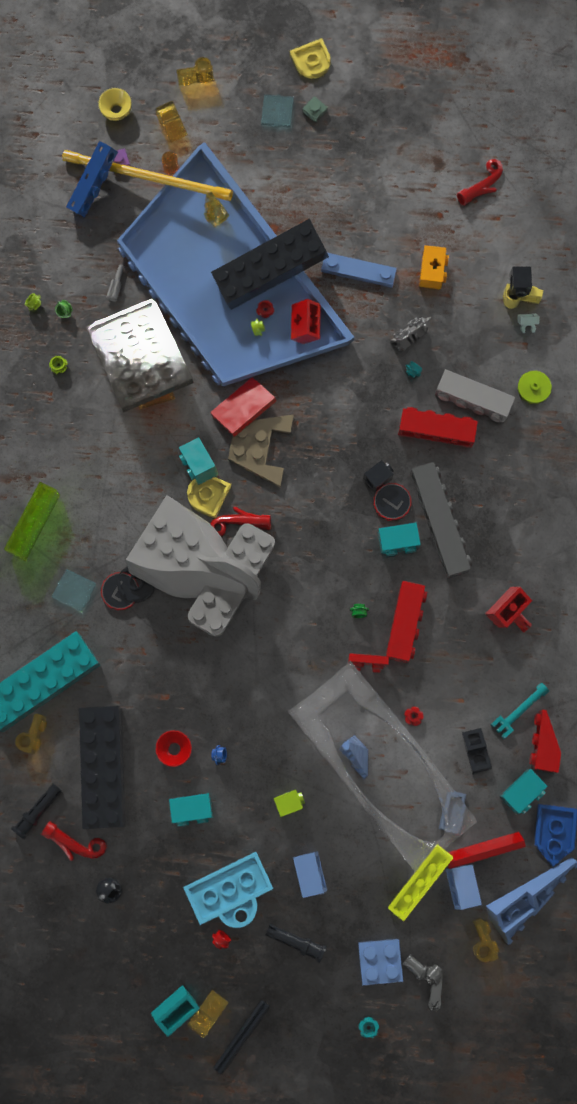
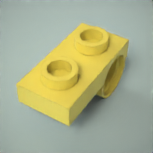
[503,284,543,309]

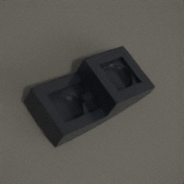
[462,728,492,774]

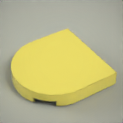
[290,38,330,79]
[187,477,231,519]

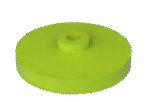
[517,371,552,404]

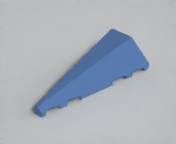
[339,735,368,779]
[486,857,577,945]

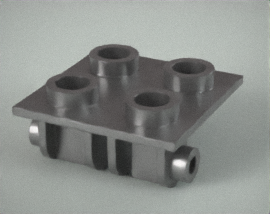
[390,317,432,351]

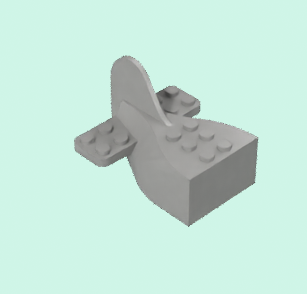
[126,495,275,637]

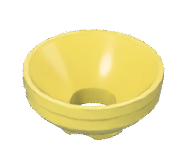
[99,88,131,121]

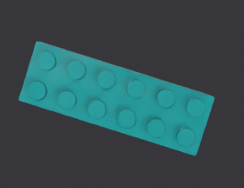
[0,631,101,732]

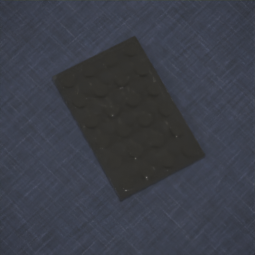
[85,298,194,412]

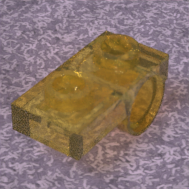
[176,57,214,86]
[204,192,229,228]
[15,713,47,755]
[473,918,499,962]
[187,990,229,1038]

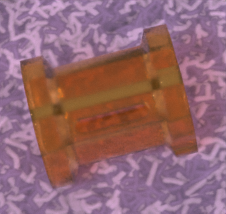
[161,151,179,175]

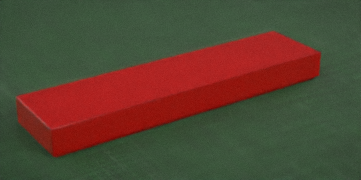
[447,832,526,869]

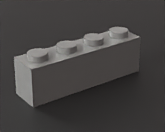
[435,369,515,422]

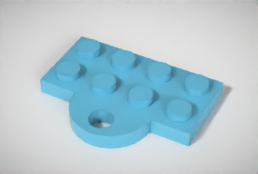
[183,852,273,928]

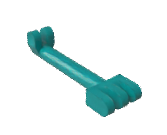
[490,682,549,739]

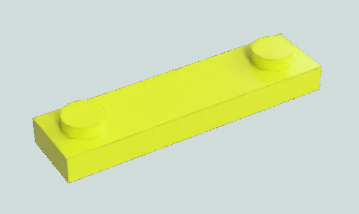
[388,844,453,921]

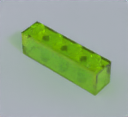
[4,482,60,562]

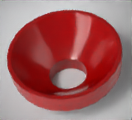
[155,730,192,767]

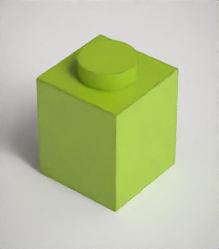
[274,790,305,817]

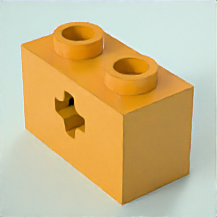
[419,245,449,289]

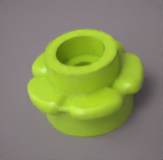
[25,293,42,310]
[251,318,265,336]
[49,356,68,374]

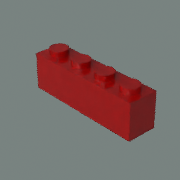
[398,407,478,448]
[386,581,428,663]

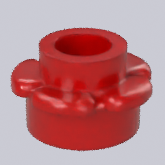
[256,300,275,318]
[404,707,424,726]
[212,930,231,949]

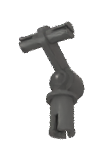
[402,954,444,1011]

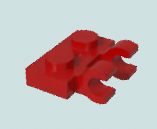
[348,653,389,673]

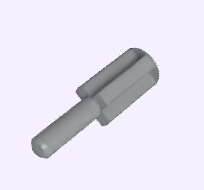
[106,265,124,301]

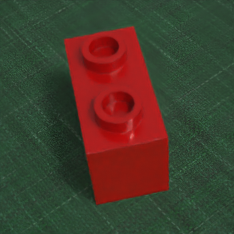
[291,299,321,344]

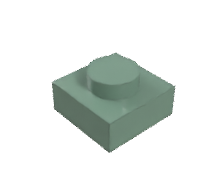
[302,96,328,123]

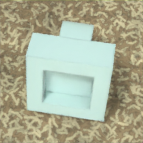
[517,314,539,333]

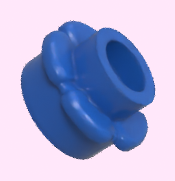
[211,745,227,765]

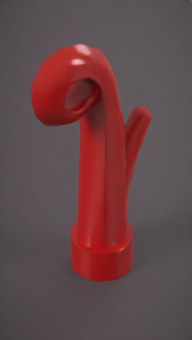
[457,159,503,206]
[210,507,271,536]
[41,821,106,861]

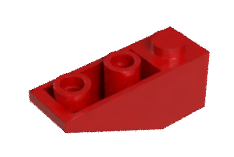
[529,709,561,773]

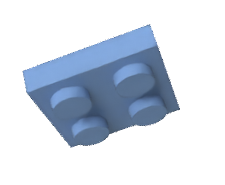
[358,939,403,985]

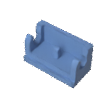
[293,851,327,898]
[446,864,482,910]

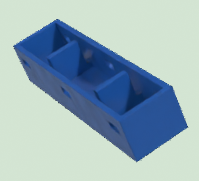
[66,141,118,218]

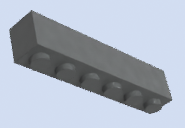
[410,462,472,579]

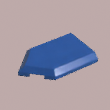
[534,804,577,867]

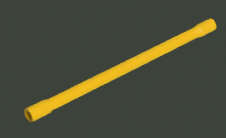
[62,150,233,201]

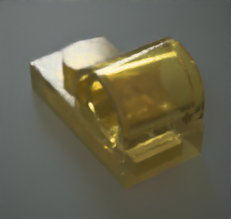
[155,100,188,143]

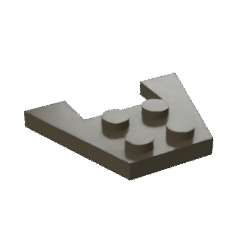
[228,415,294,488]

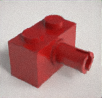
[485,587,533,632]

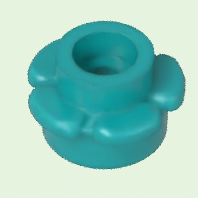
[405,361,423,378]
[359,1017,379,1038]

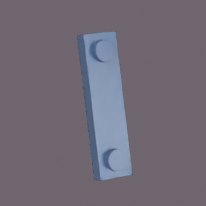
[321,253,397,288]

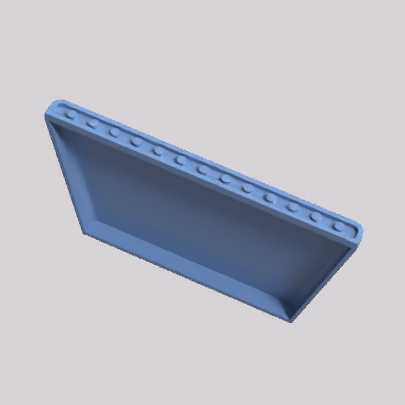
[117,142,354,386]

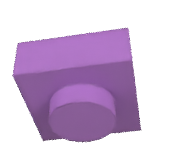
[113,148,130,166]

